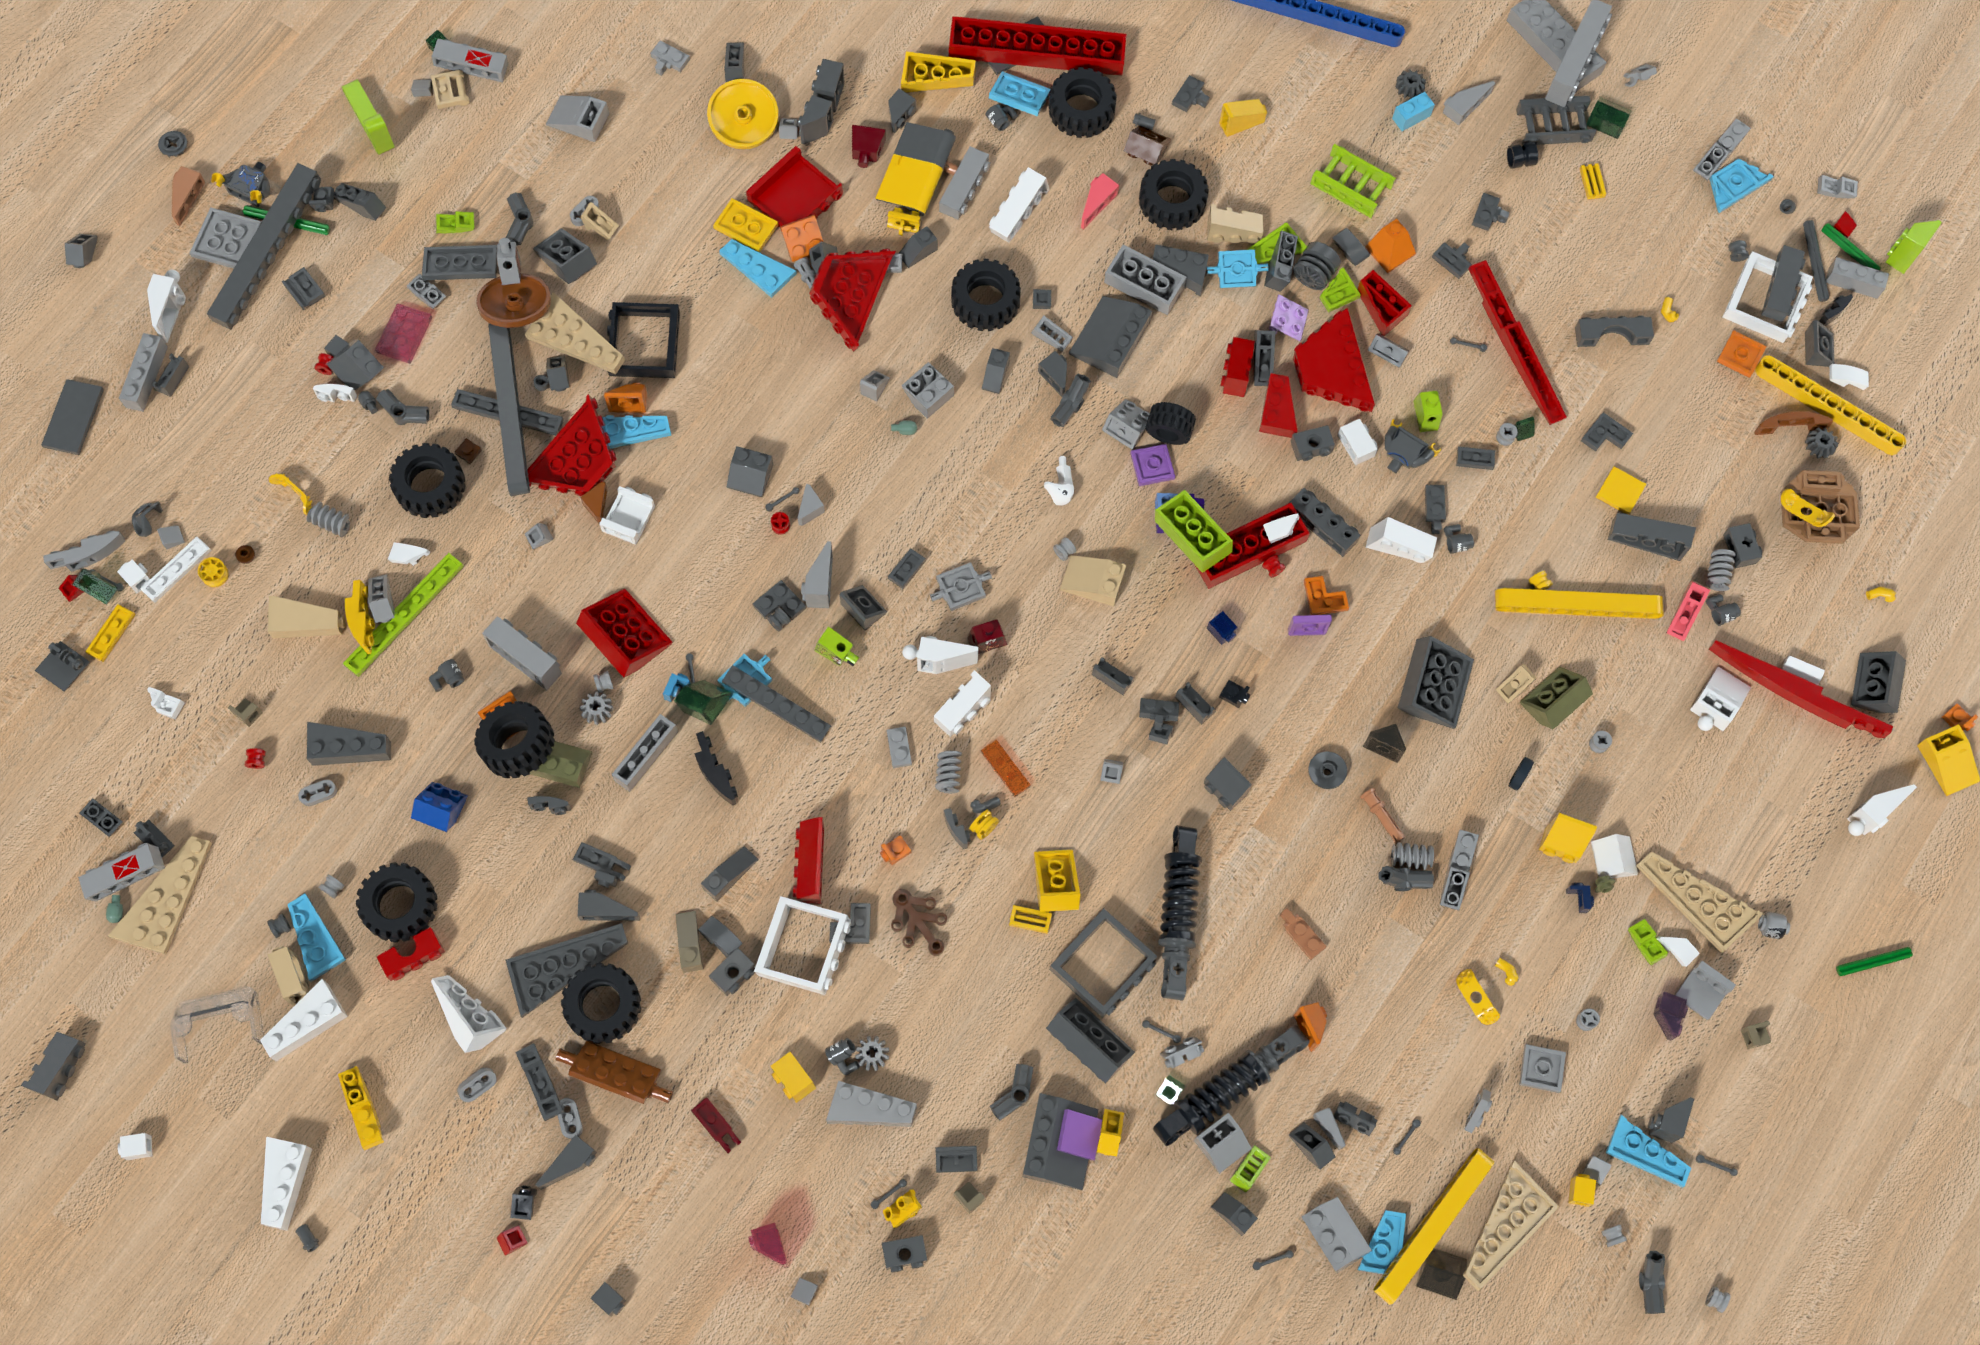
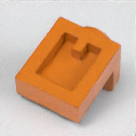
[1942,704,1978,732]
[880,835,912,865]

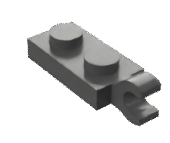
[1424,485,1446,534]

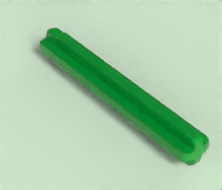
[1821,223,1881,271]
[1836,947,1913,976]

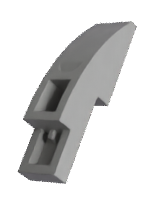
[1693,118,1751,181]
[43,531,125,572]
[1440,830,1479,911]

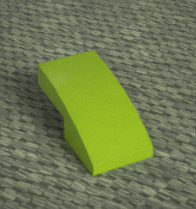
[436,211,474,233]
[1628,919,1668,966]

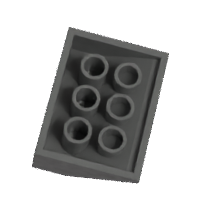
[1069,296,1152,378]
[1398,636,1474,729]
[1022,1093,1099,1190]

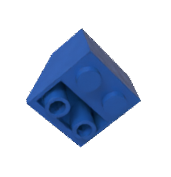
[411,782,468,832]

